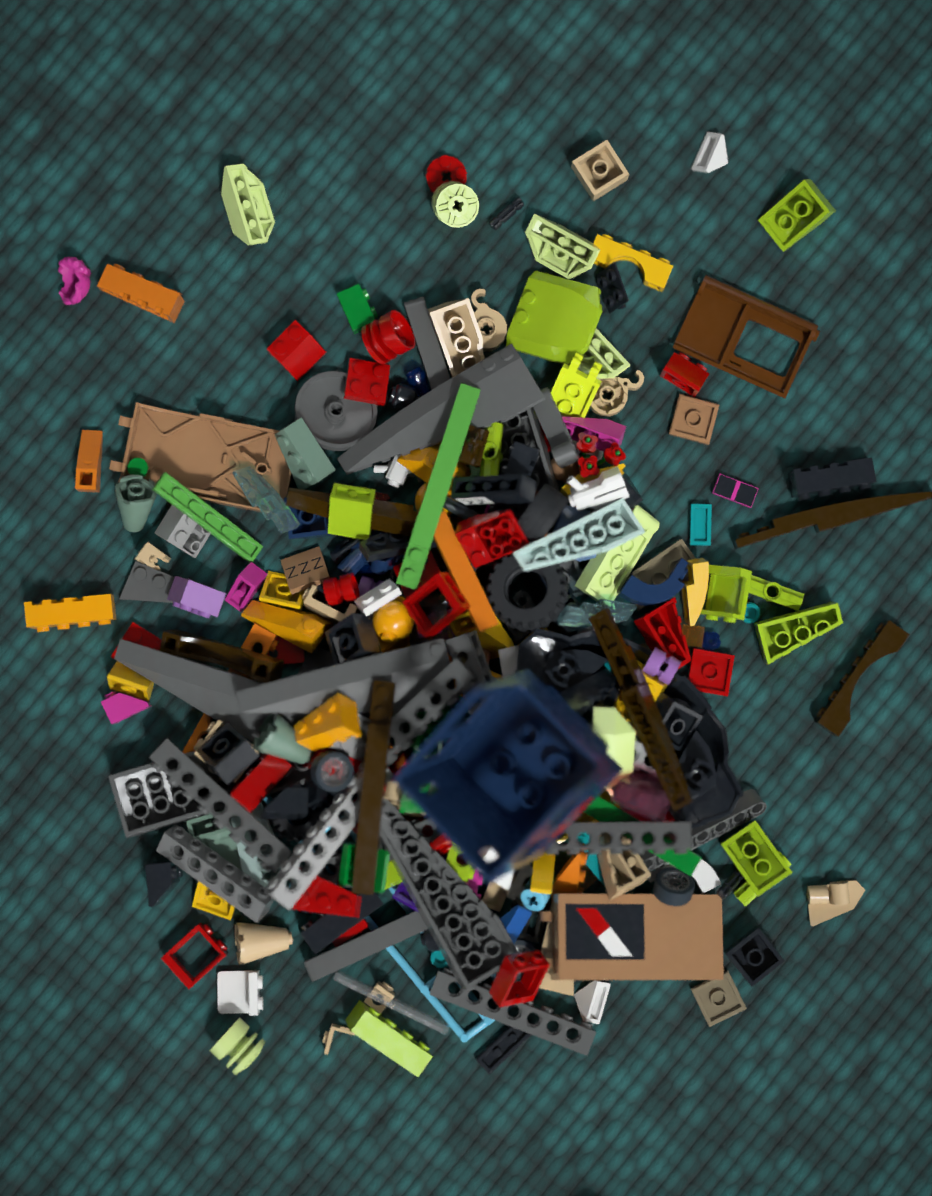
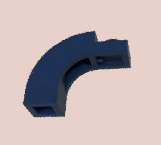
[618,558,689,606]

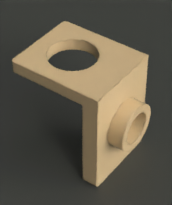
[364,981,395,1014]
[323,1023,355,1055]

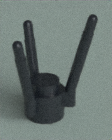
[330,537,360,566]

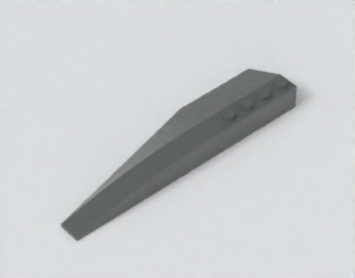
[108,747,365,838]

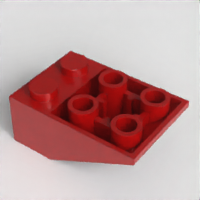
[455,509,530,568]

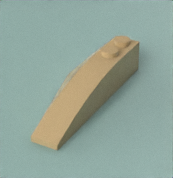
[427,298,484,378]

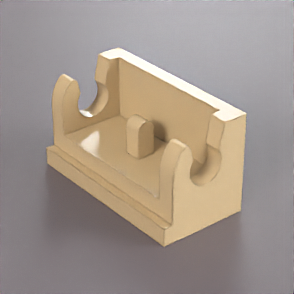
[135,542,171,570]

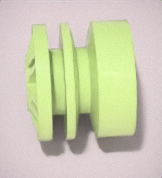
[431,181,479,228]
[210,1018,266,1075]

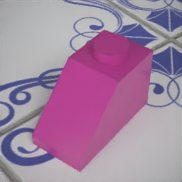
[225,562,268,612]
[101,691,152,724]

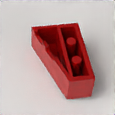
[292,867,362,918]

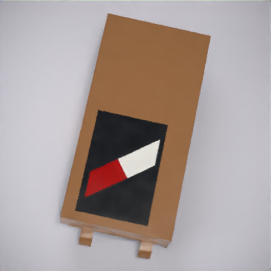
[540,894,724,980]

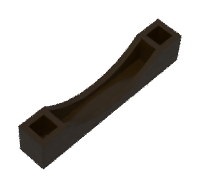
[815,620,910,737]
[160,629,284,683]

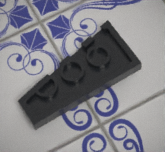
[359,532,437,562]

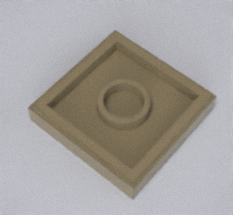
[690,970,747,1027]

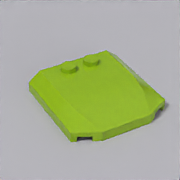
[506,271,602,366]

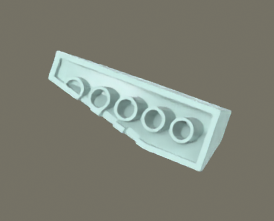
[513,498,645,571]

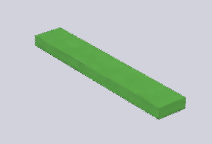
[152,472,263,563]

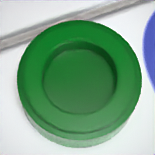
[127,458,149,478]

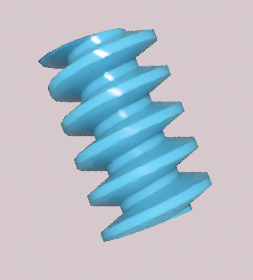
[521,877,554,911]

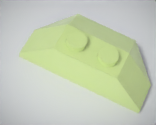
[221,164,275,245]
[525,214,600,279]
[578,328,630,379]
[592,706,636,789]

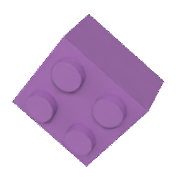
[167,576,226,618]

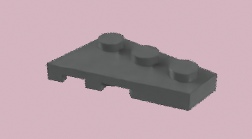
[120,561,175,603]

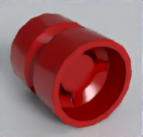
[323,573,360,606]

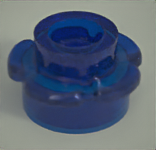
[700,631,721,651]

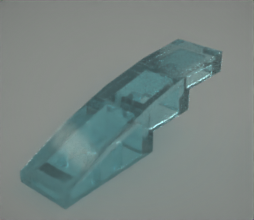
[232,466,300,533]
[557,599,637,627]

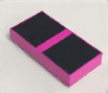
[712,474,759,508]

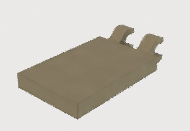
[631,539,696,611]

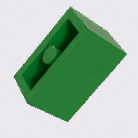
[337,284,378,334]

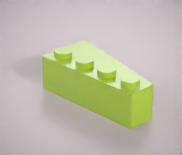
[754,601,843,665]
[345,1000,433,1077]

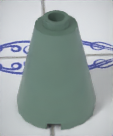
[115,475,157,532]
[253,713,314,764]

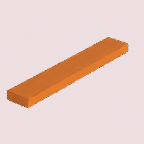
[433,511,499,633]

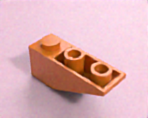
[75,430,103,492]
[551,843,588,903]

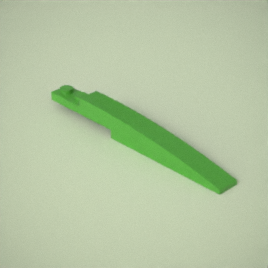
[396,383,481,590]

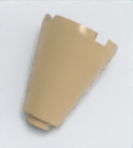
[235,922,293,964]

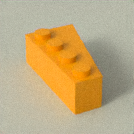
[24,594,116,632]

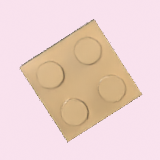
[571,140,629,201]

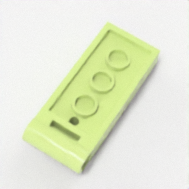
[575,505,660,608]

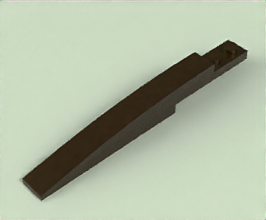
[286,488,464,541]
[733,492,932,549]
[589,608,693,811]
[352,680,396,895]

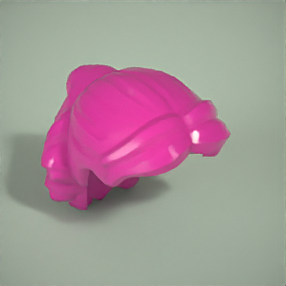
[58,256,91,305]

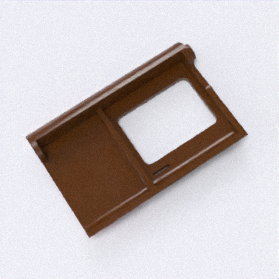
[672,275,820,399]

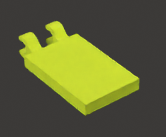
[551,352,602,418]

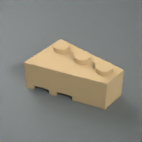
[597,833,651,901]

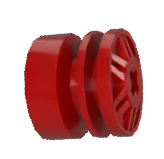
[361,310,415,365]

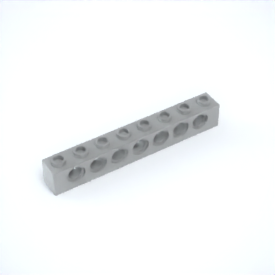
[264,759,394,910]

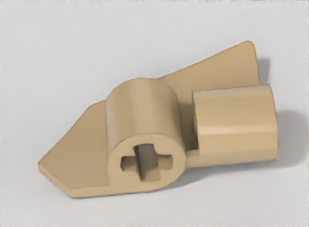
[807,880,865,926]

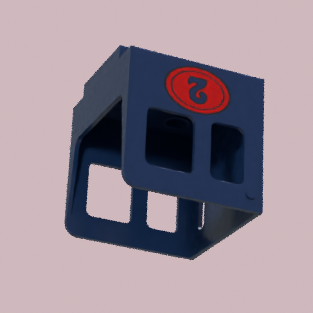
[393,669,623,884]

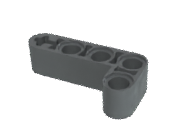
[533,387,580,468]

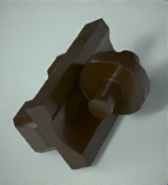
[459,425,489,467]

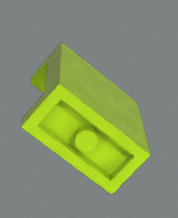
[328,483,376,540]
[700,565,752,623]

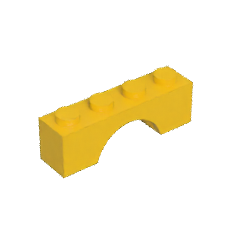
[594,234,673,292]

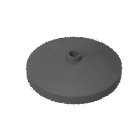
[294,371,377,451]

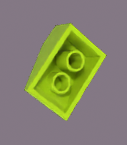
[758,179,836,252]
[721,820,793,896]

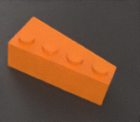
[97,263,185,323]

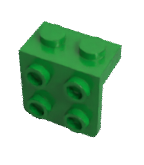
[338,843,389,893]

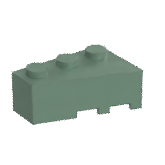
[275,417,335,490]

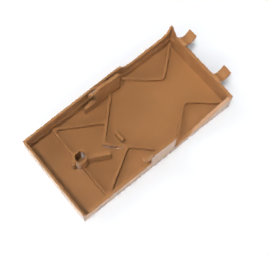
[109,402,292,517]

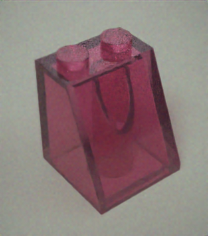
[611,771,670,822]

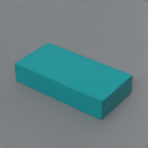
[689,504,712,546]

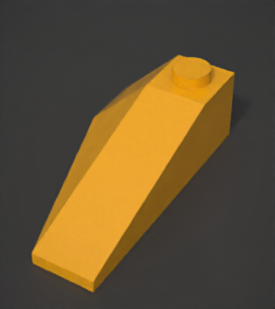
[241,600,334,654]

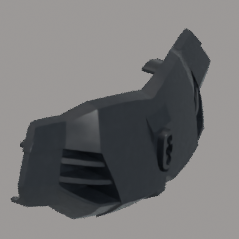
[515,628,744,829]

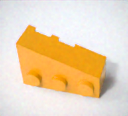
[294,693,361,752]

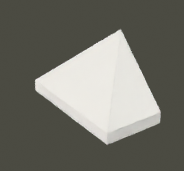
[691,132,728,173]
[574,980,611,1024]

